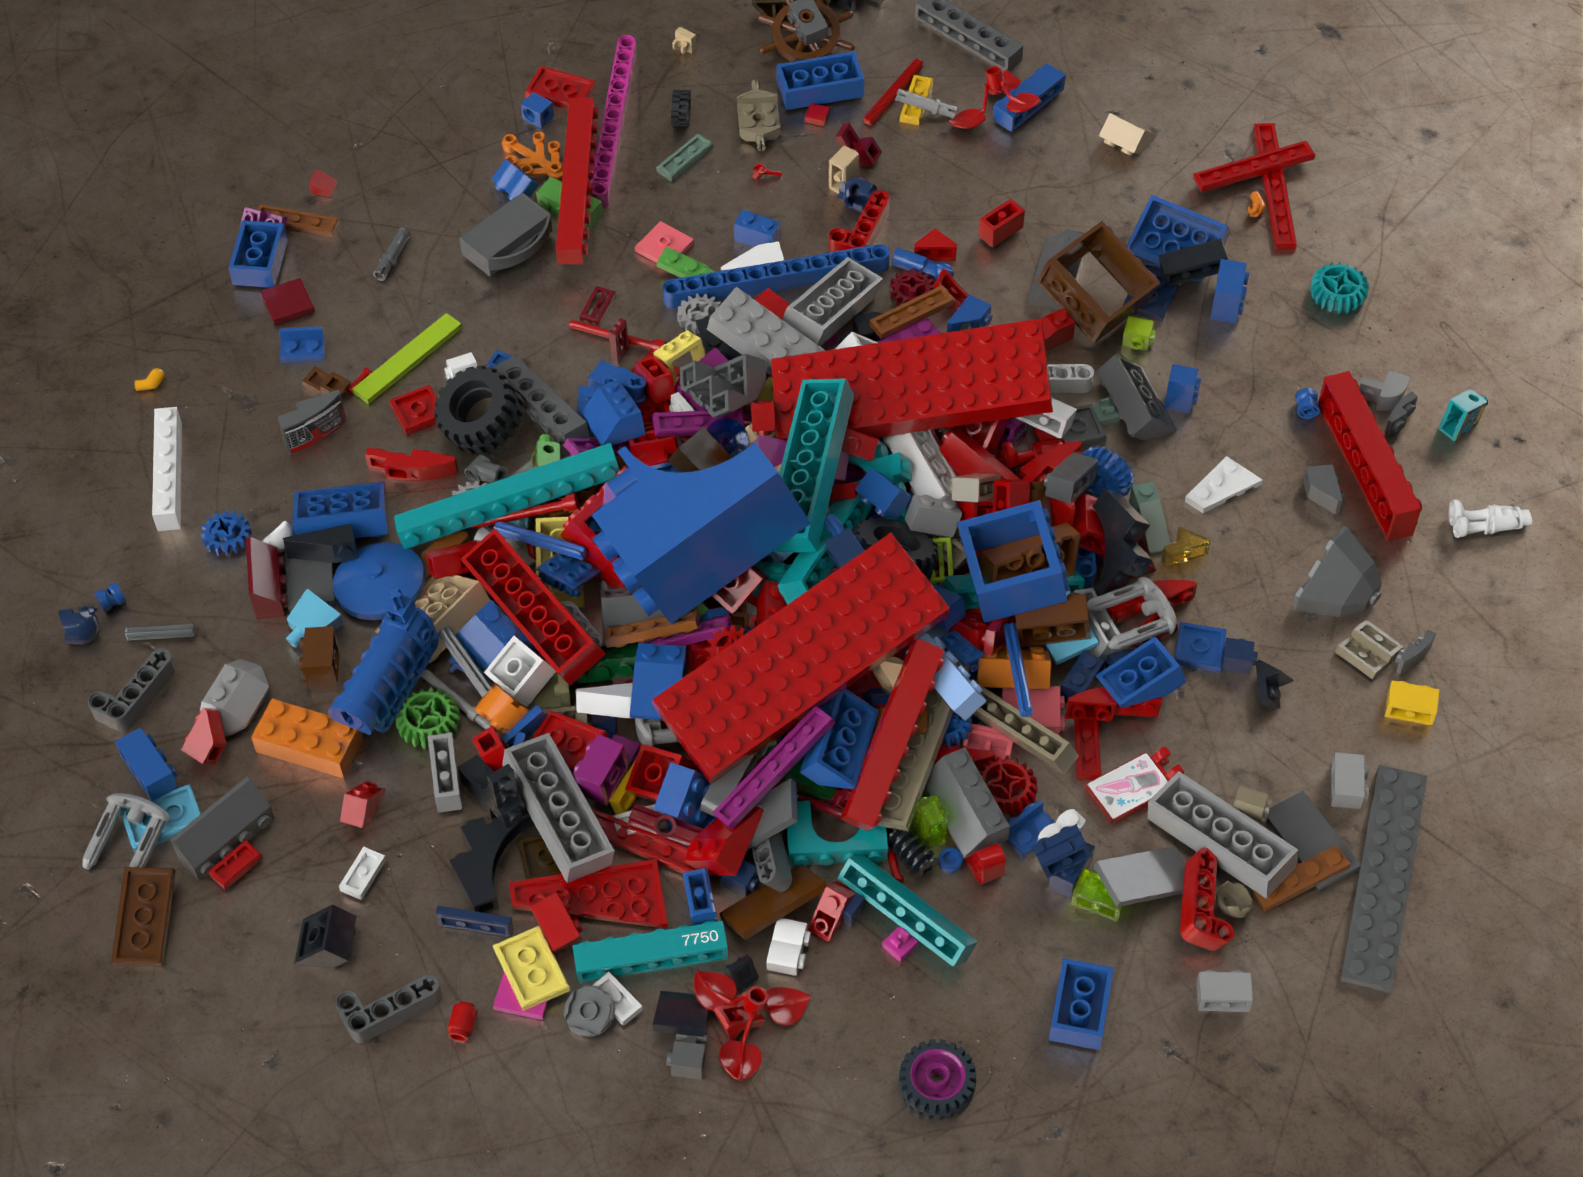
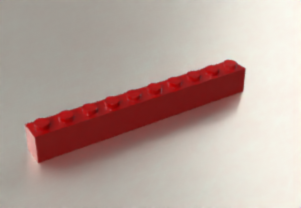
[556,98,599,264]

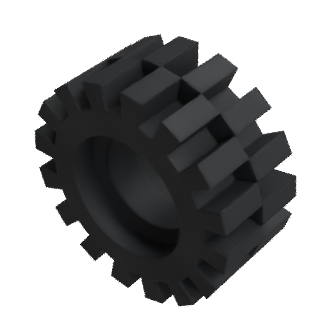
[671,89,691,127]

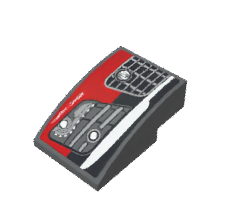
[277,389,347,457]

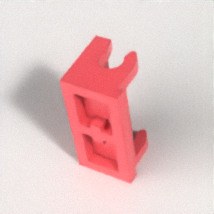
[962,724,1014,761]

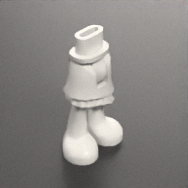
[1449,499,1532,538]

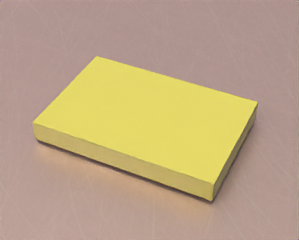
[493,926,570,1011]

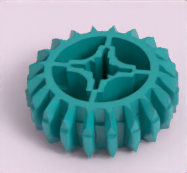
[1310,262,1369,314]

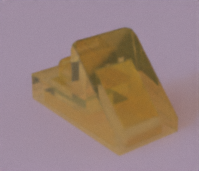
[1162,527,1210,566]

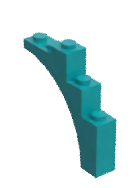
[848,441,913,523]

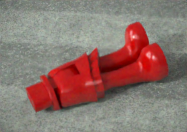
[996,440,1067,470]

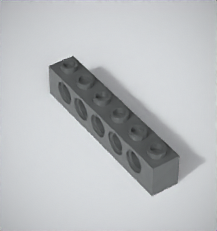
[915,0,1024,71]
[493,355,590,451]

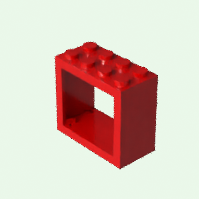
[560,466,627,589]

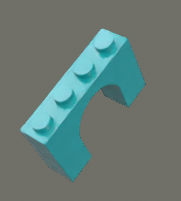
[787,801,888,866]

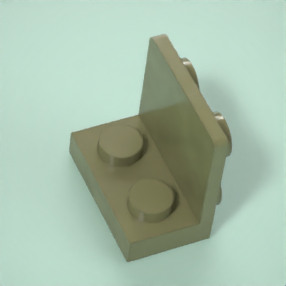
[527,672,571,710]

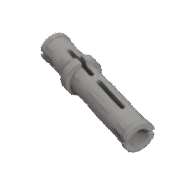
[895,88,957,119]

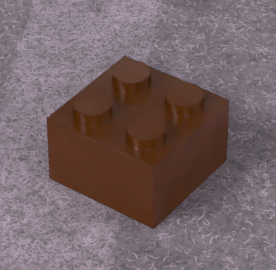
[299,626,340,693]

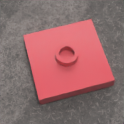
[635,221,694,263]

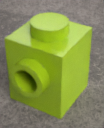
[1122,316,1156,351]

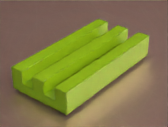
[930,537,954,585]

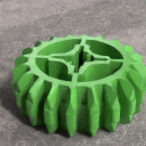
[395,687,460,749]

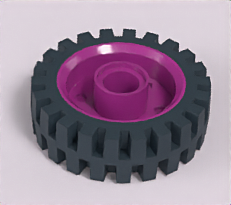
[899,1039,976,1120]

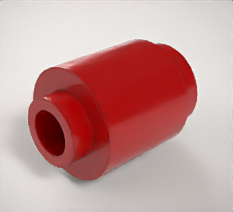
[447,1001,478,1042]

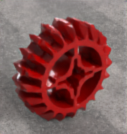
[979,756,1038,818]

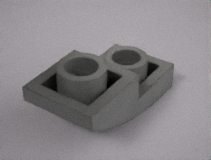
[1385,391,1418,436]
[1395,630,1436,674]

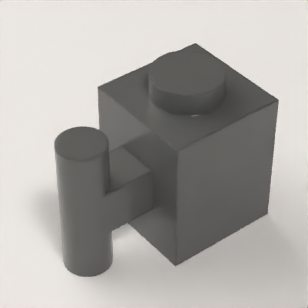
[666,1033,708,1079]

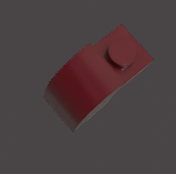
[835,123,882,167]

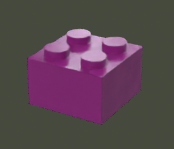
[574,734,629,806]

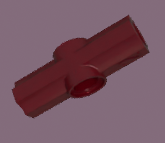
[627,804,704,846]

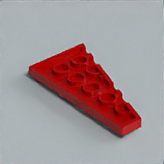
[509,859,668,929]

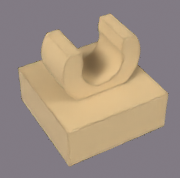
[672,27,697,54]

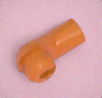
[1247,191,1266,217]

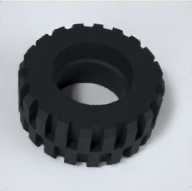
[434,366,523,454]
[852,517,938,582]

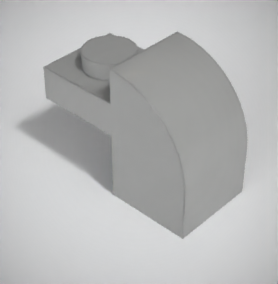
[1359,371,1410,411]

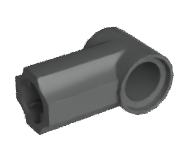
[464,455,509,484]

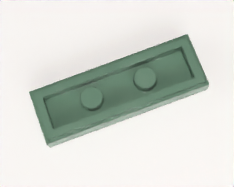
[656,134,713,182]

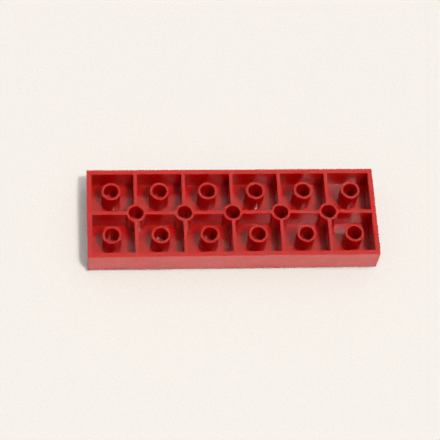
[771,319,1053,441]
[652,533,950,784]

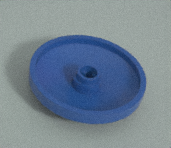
[333,542,426,620]

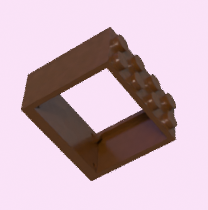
[1036,221,1160,344]

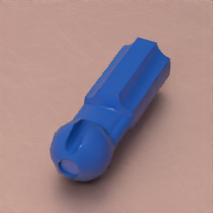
[891,248,954,279]

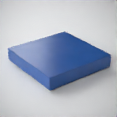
[1174,622,1226,672]

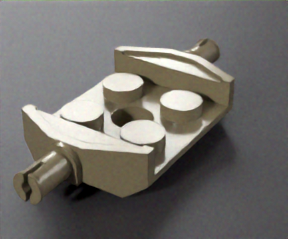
[737,80,780,151]

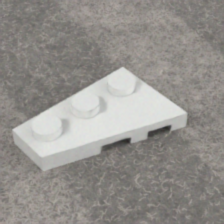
[1185,456,1263,513]

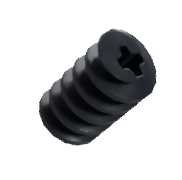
[887,829,940,877]

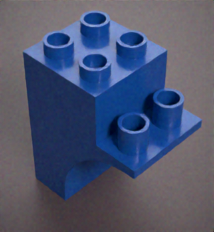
[592,443,811,624]

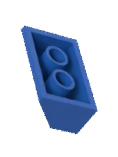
[581,380,646,446]
[456,600,539,671]

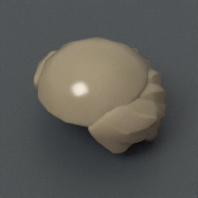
[1216,881,1254,918]

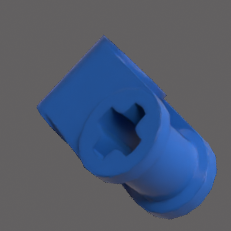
[604,367,646,405]

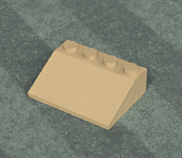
[375,575,491,664]

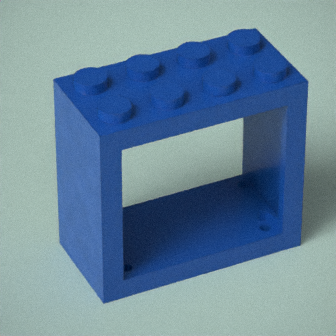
[957,500,1070,623]

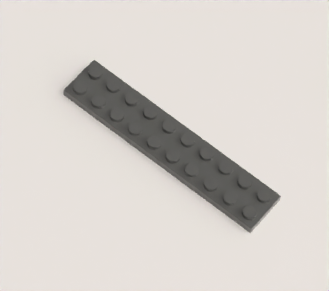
[1340,765,1427,993]

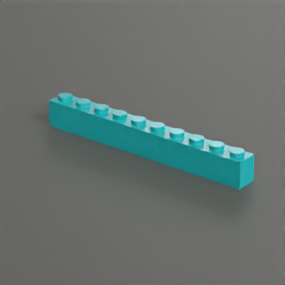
[394,443,620,549]

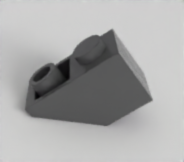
[1303,464,1345,514]

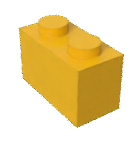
[1384,680,1440,726]

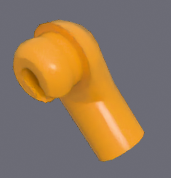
[135,368,165,391]

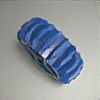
[1081,445,1135,498]

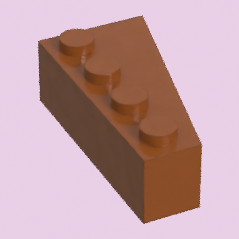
[979,522,1080,584]

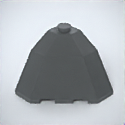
[680,354,766,418]
[1292,526,1382,617]

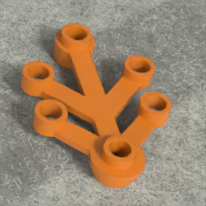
[502,132,564,180]

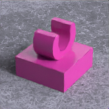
[882,926,918,962]

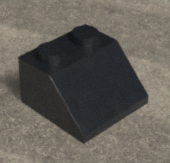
[294,904,357,968]

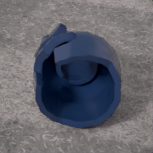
[836,177,877,214]
[59,606,99,645]

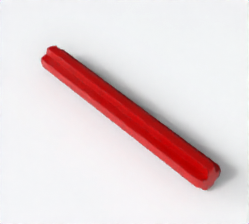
[863,58,923,126]

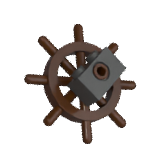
[758,0,855,62]

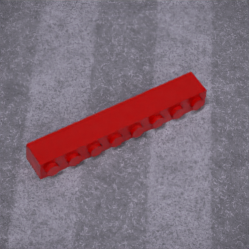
[840,638,944,831]

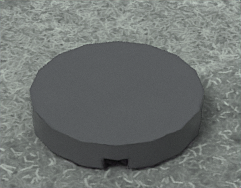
[564,985,615,1037]

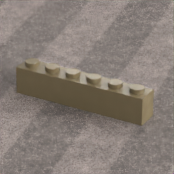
[968,678,1079,775]

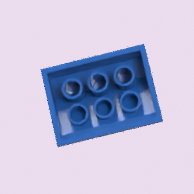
[1127,194,1230,284]
[292,481,388,540]

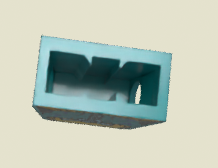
[1438,389,1488,442]

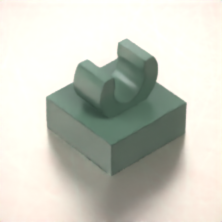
[1092,397,1120,426]

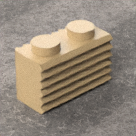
[828,146,859,194]

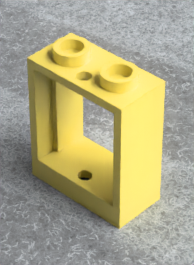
[653,330,705,386]

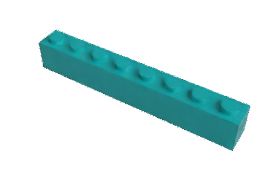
[778,480,874,604]

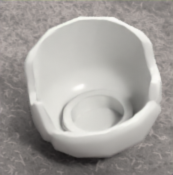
[263,521,294,553]

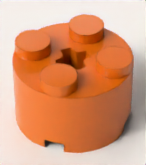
[474,683,530,733]

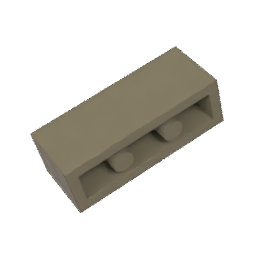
[949,473,1001,502]

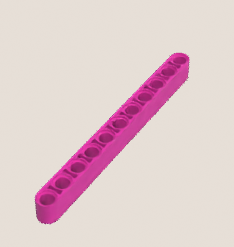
[590,35,637,208]

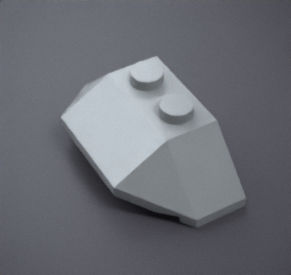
[199,659,270,737]

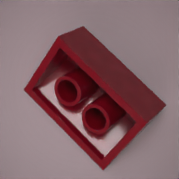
[246,537,288,620]

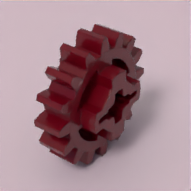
[889,268,934,305]

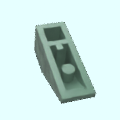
[1129,482,1171,555]

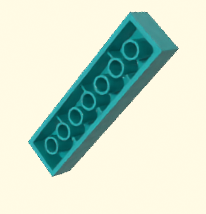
[773,379,854,552]

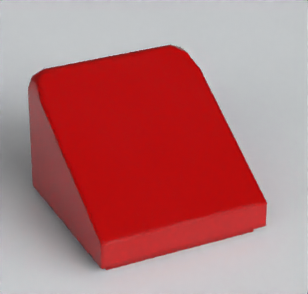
[309,169,337,197]

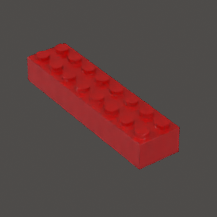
[1318,371,1422,541]
[460,529,606,686]

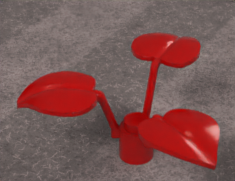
[948,66,1041,129]
[694,970,811,1081]

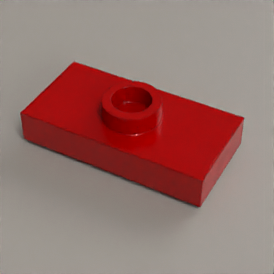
[841,428,879,461]
[208,840,263,890]

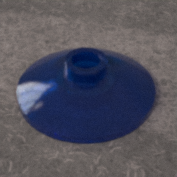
[707,418,749,458]

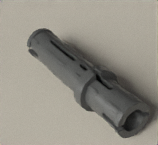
[373,227,411,281]

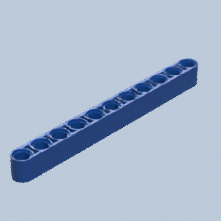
[663,244,890,308]

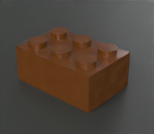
[1015,593,1091,648]

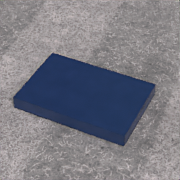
[1123,261,1180,323]

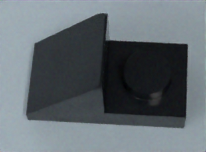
[1255,660,1294,711]

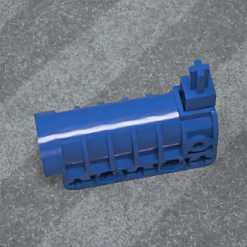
[328,587,439,735]

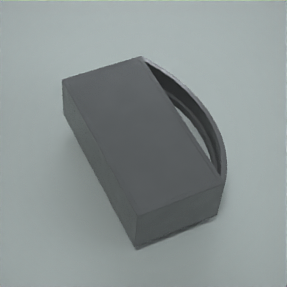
[459,192,553,276]

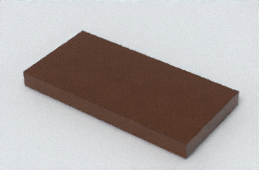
[719,865,827,940]
[111,867,176,967]

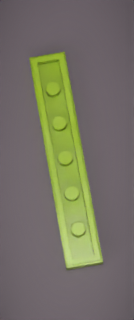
[353,313,462,405]

